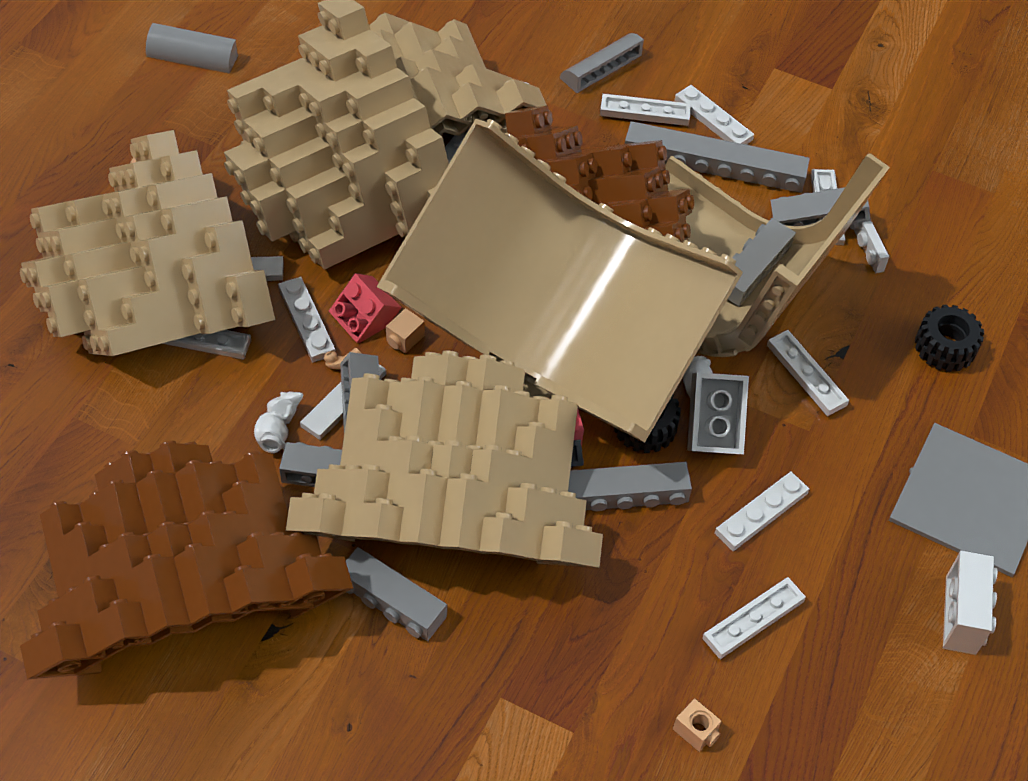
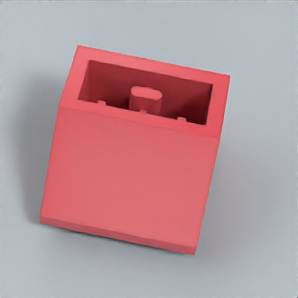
[329,273,402,343]

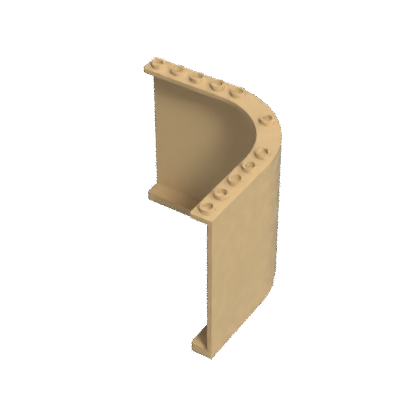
[377,119,743,443]
[665,153,890,357]

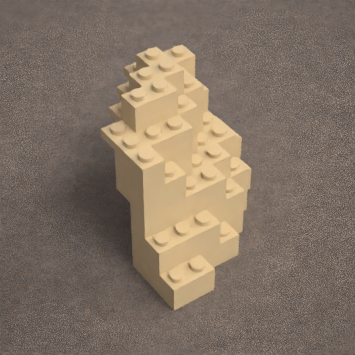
[224,0,449,270]
[369,13,546,136]
[20,130,275,356]
[286,350,603,568]

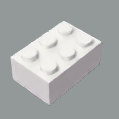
[687,372,749,454]
[943,550,997,655]

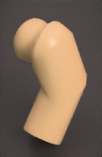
[324,348,362,370]

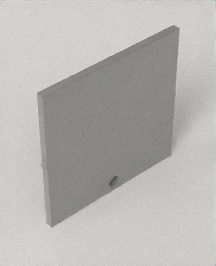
[888,423,1028,577]

